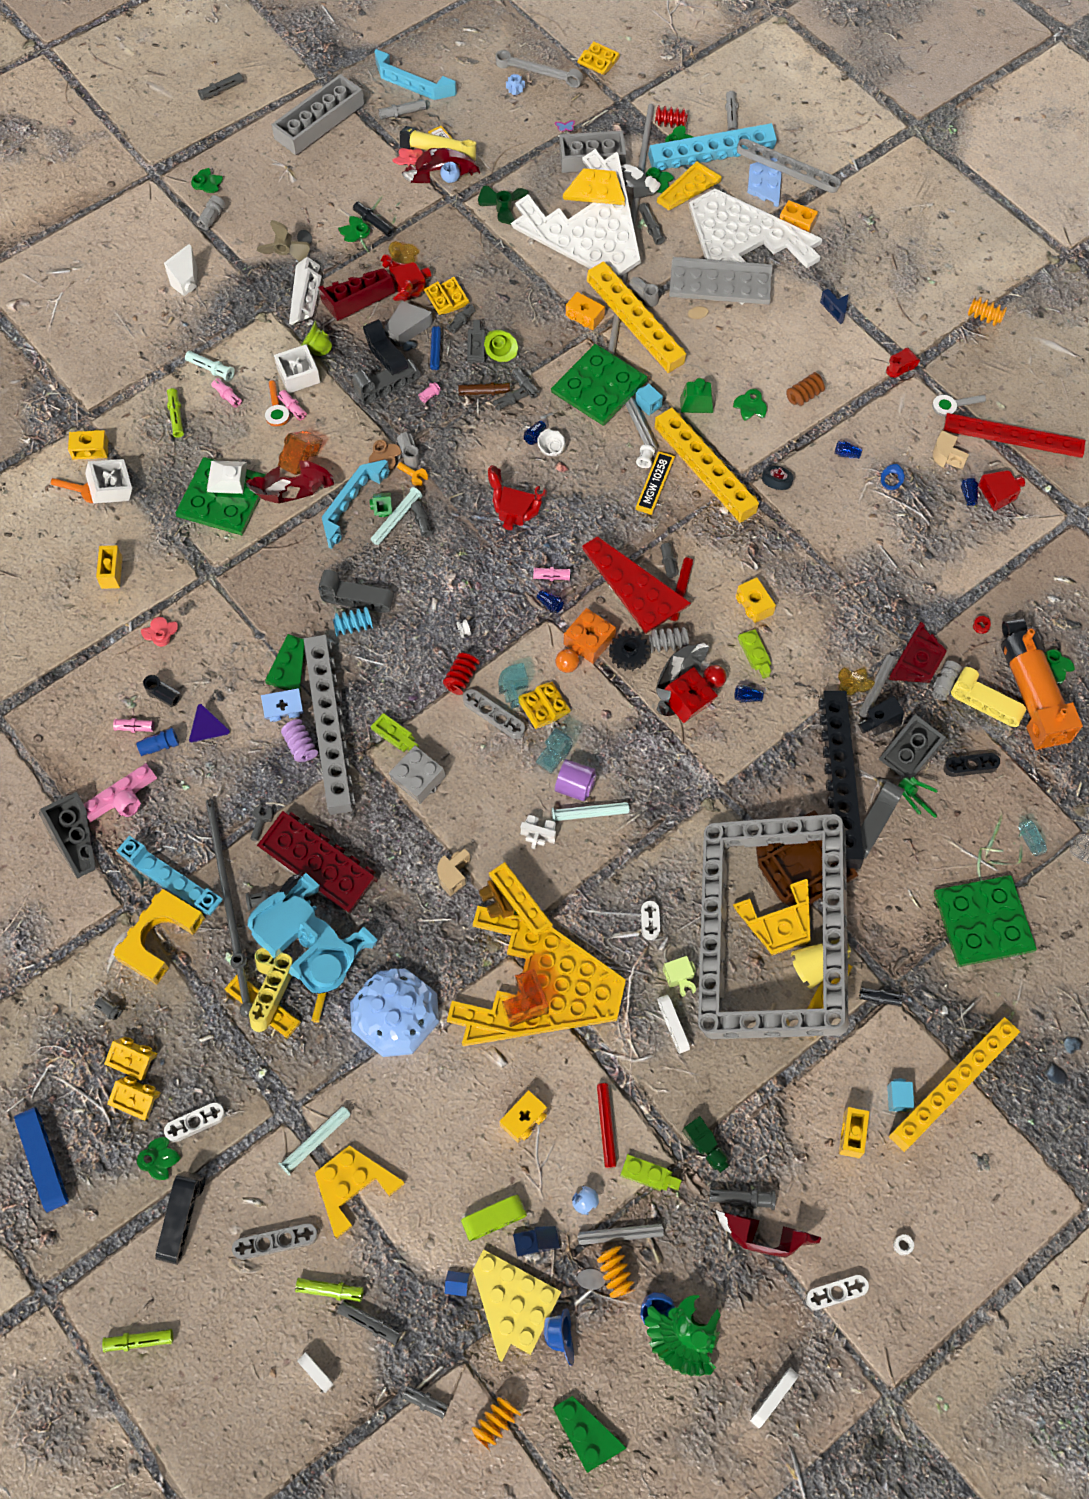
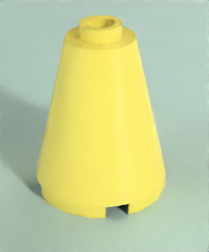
[791,939,851,989]

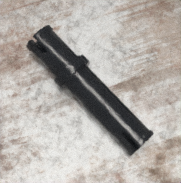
[353,201,394,237]

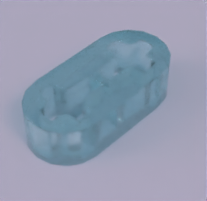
[1019,820,1047,856]

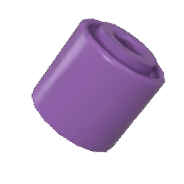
[555,759,596,801]

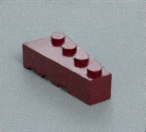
[318,268,395,321]

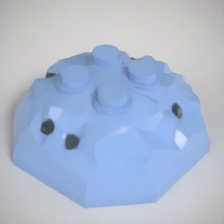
[350,968,439,1057]

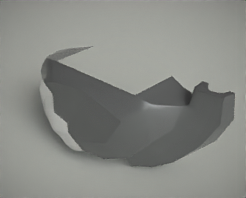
[621,164,661,199]
[656,644,709,716]

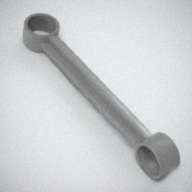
[495,50,583,88]

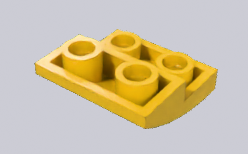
[577,41,620,75]
[424,277,470,315]
[517,682,571,729]

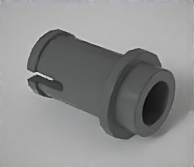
[94,996,122,1020]

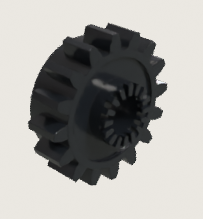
[609,631,650,671]

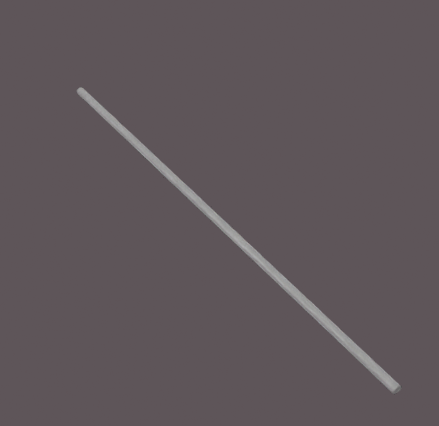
[608,104,654,355]

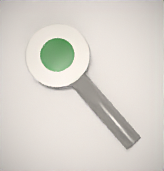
[932,395,986,417]

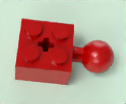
[664,665,727,723]

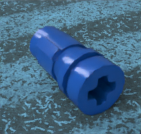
[136,728,179,756]

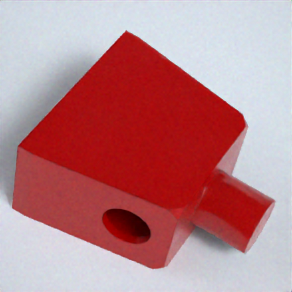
[978,470,1025,511]

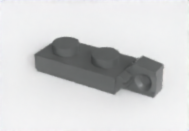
[467,320,485,362]

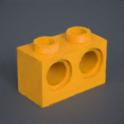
[780,200,818,233]

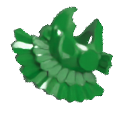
[644,1295,721,1377]

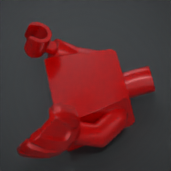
[381,254,431,302]
[488,465,547,530]

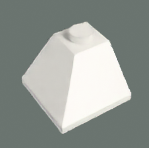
[164,244,198,296]
[207,461,247,494]

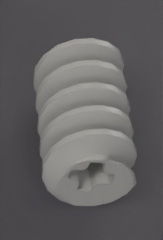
[649,627,689,653]

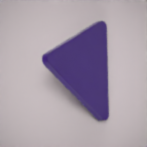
[189,704,230,743]

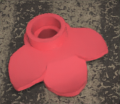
[392,148,423,166]
[141,617,178,647]

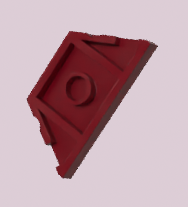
[889,622,947,683]

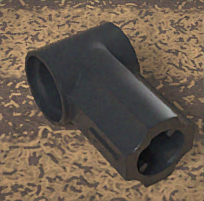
[143,675,182,708]

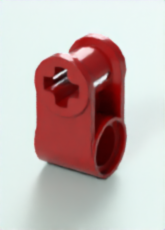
[886,348,920,378]

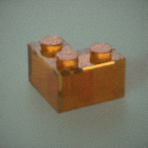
[278,431,323,475]
[502,969,549,1027]

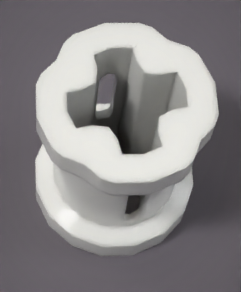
[636,444,655,468]

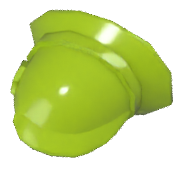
[300,321,332,356]
[484,329,518,362]

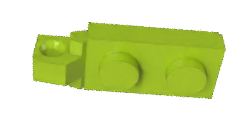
[738,629,771,679]
[370,713,419,752]
[620,1154,682,1191]

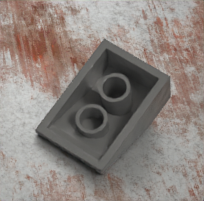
[879,714,948,779]

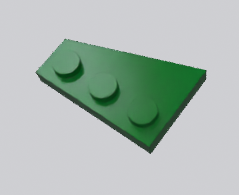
[265,634,305,693]
[553,1396,627,1473]

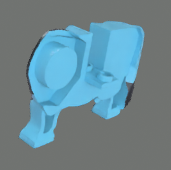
[247,873,377,994]

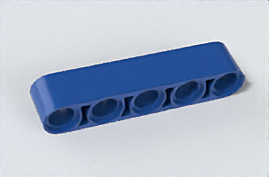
[14,1107,69,1213]

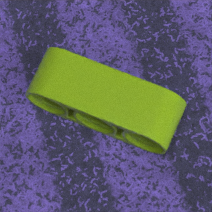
[461,1194,527,1242]

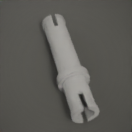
[725,91,738,131]
[378,99,426,119]

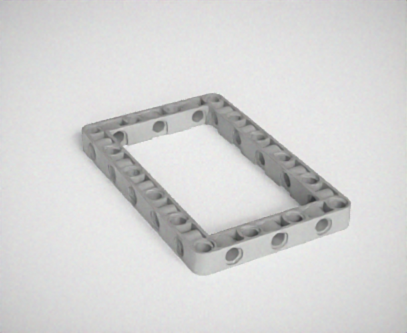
[698,814,849,1039]

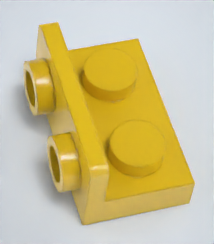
[104,1037,157,1080]
[107,1076,161,1121]

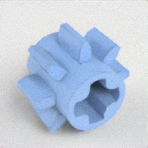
[506,74,525,95]

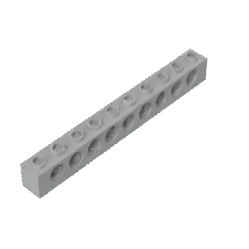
[304,635,355,815]

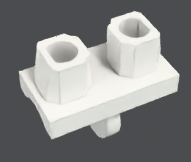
[520,815,556,849]

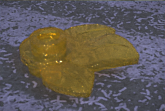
[388,241,419,263]
[838,667,875,695]

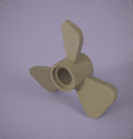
[257,220,310,262]

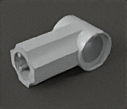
[627,277,658,307]
[397,432,420,469]

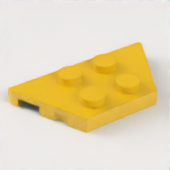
[563,168,625,205]

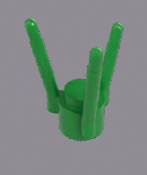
[898,777,938,818]

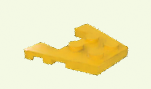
[733,879,810,956]
[315,1145,405,1239]

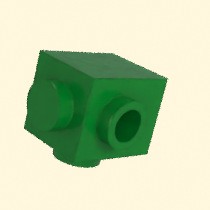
[370,493,393,517]

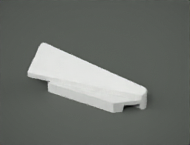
[289,257,321,325]

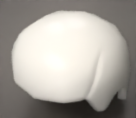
[537,429,566,457]

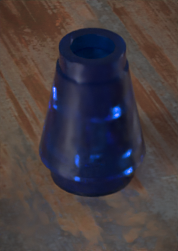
[523,421,546,445]
[834,440,862,459]
[960,478,978,506]
[536,590,564,613]
[734,684,764,703]

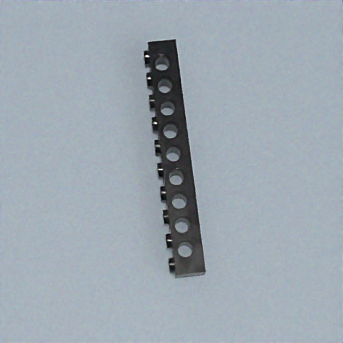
[818,691,864,869]

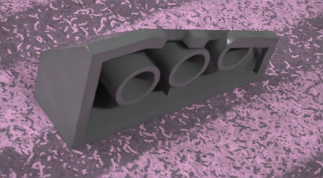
[39,792,96,879]

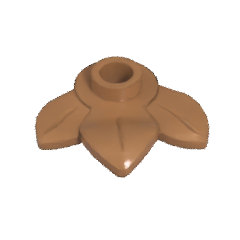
[369,440,402,470]

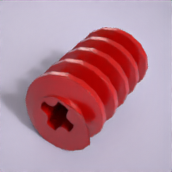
[655,105,688,128]
[443,653,480,695]

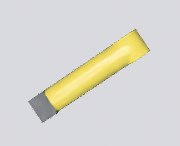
[400,126,476,161]

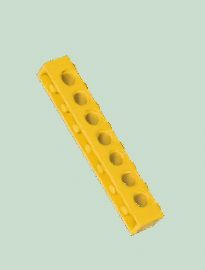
[587,261,686,373]
[654,408,759,523]
[888,1017,1020,1152]

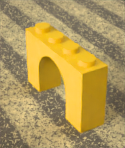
[113,889,205,985]

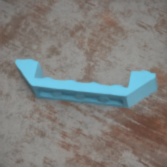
[374,49,457,100]
[322,460,390,549]
[116,836,223,916]

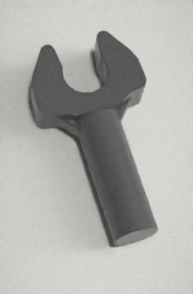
[250,805,273,842]

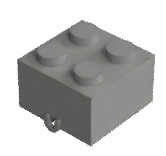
[389,746,446,804]

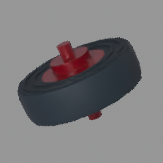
[762,466,794,490]

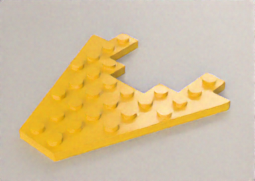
[447,906,626,1046]

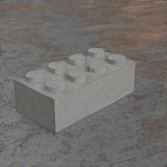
[559,131,626,173]

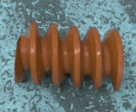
[786,372,825,406]

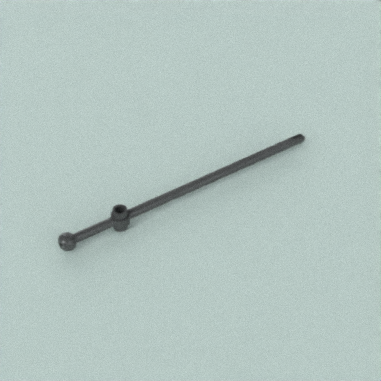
[206,798,253,1018]

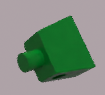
[680,378,713,413]

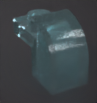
[498,663,528,709]
[535,728,573,774]

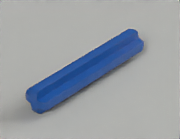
[430,326,441,370]

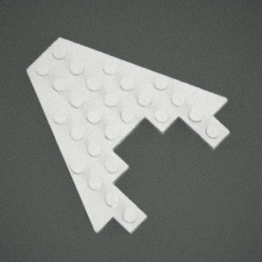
[511,149,641,277]
[689,189,822,305]

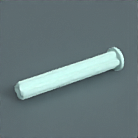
[371,487,422,545]
[551,802,629,822]
[278,1106,350,1176]

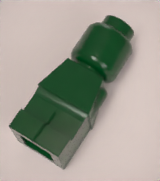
[682,1116,730,1173]

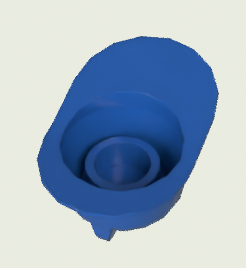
[544,1308,574,1366]

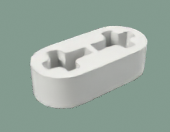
[641,901,660,940]
[297,1352,334,1393]

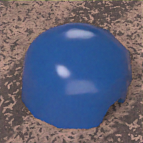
[640,1292,675,1325]

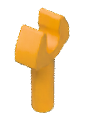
[397,462,428,486]

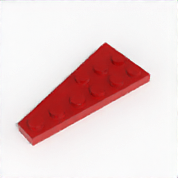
[582,536,691,634]

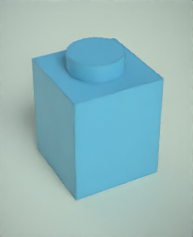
[635,384,663,416]
[887,1078,914,1112]

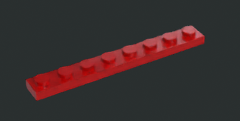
[943,413,1086,458]

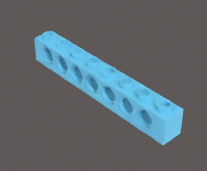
[648,123,777,171]

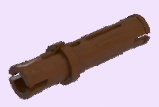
[458,382,510,396]

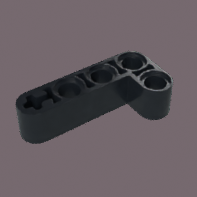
[363,319,408,375]
[155,1171,206,1265]

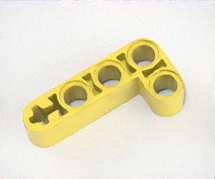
[951,667,1027,727]
[249,948,293,1032]

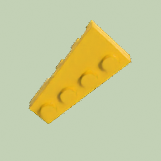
[657,161,722,210]

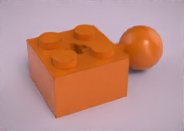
[555,608,616,673]

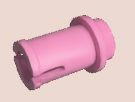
[418,382,441,403]

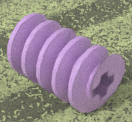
[281,719,318,762]

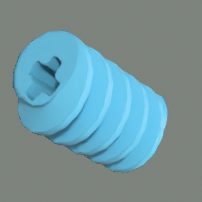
[333,607,373,637]

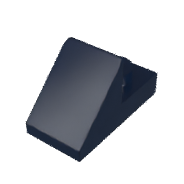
[820,289,849,324]
[513,1226,560,1258]

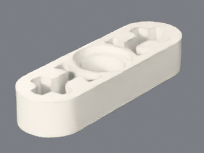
[657,995,690,1054]
[164,1103,225,1142]
[805,1275,869,1310]
[750,1367,799,1429]

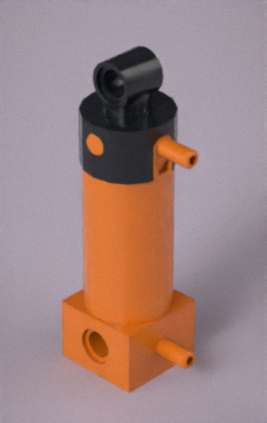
[1001,618,1083,750]

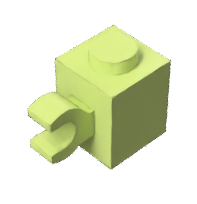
[663,956,696,997]

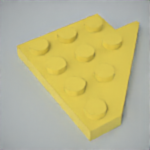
[473,1249,561,1362]

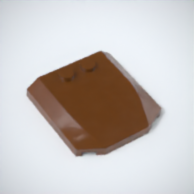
[756,810,859,907]

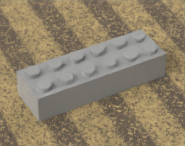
[271,74,364,155]

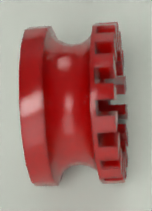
[973,616,991,634]

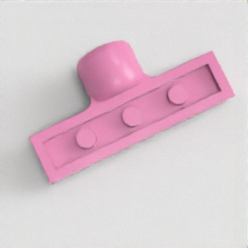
[84,763,157,822]

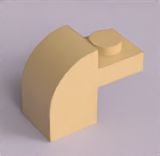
[933,431,969,469]
[437,849,471,897]

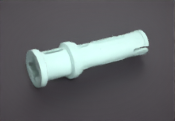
[185,351,235,382]

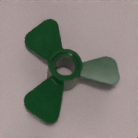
[478,185,529,225]

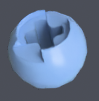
[440,162,460,183]
[572,1186,599,1215]

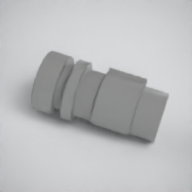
[197,195,225,230]
[932,661,963,701]

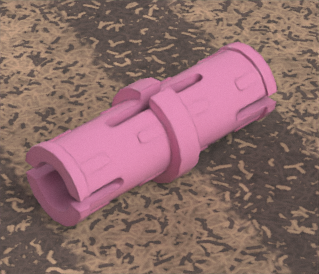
[212,378,242,408]
[278,390,307,421]
[533,567,570,581]
[113,718,155,733]

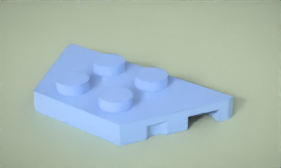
[747,158,781,207]

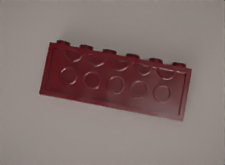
[257,811,379,913]

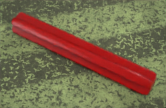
[669,557,693,621]
[597,1083,616,1168]

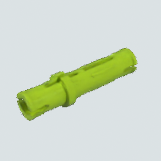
[167,388,184,438]
[295,1277,364,1302]
[102,1329,173,1353]

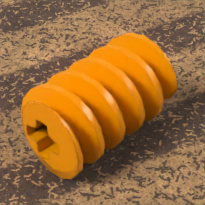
[968,296,1007,326]
[597,1246,636,1298]
[471,1397,521,1452]

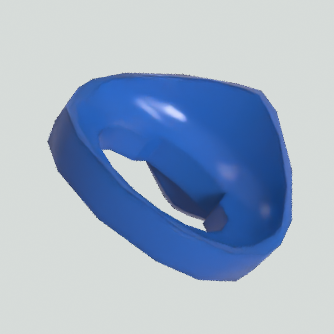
[881,464,905,490]

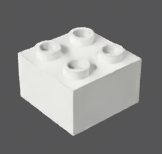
[274,345,320,393]
[85,459,132,503]

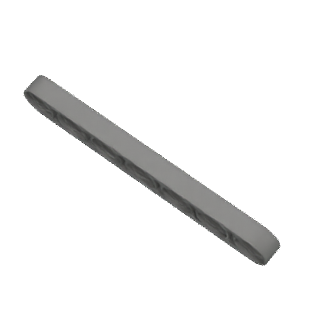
[737,139,841,193]

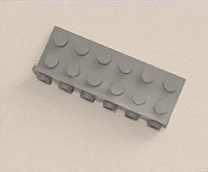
[669,257,773,305]

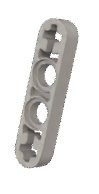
[463,689,525,739]
[232,1224,318,1260]

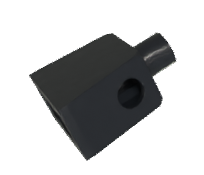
[858,696,904,736]

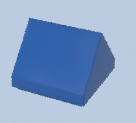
[445,1271,470,1297]

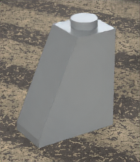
[384,301,433,347]

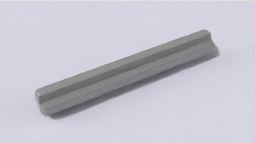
[625,397,658,453]
[859,654,896,718]
[578,1224,664,1245]

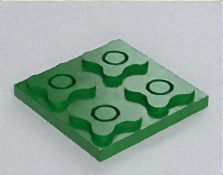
[551,344,648,426]
[175,457,266,536]
[933,875,1037,967]

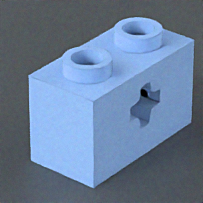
[261,689,304,722]

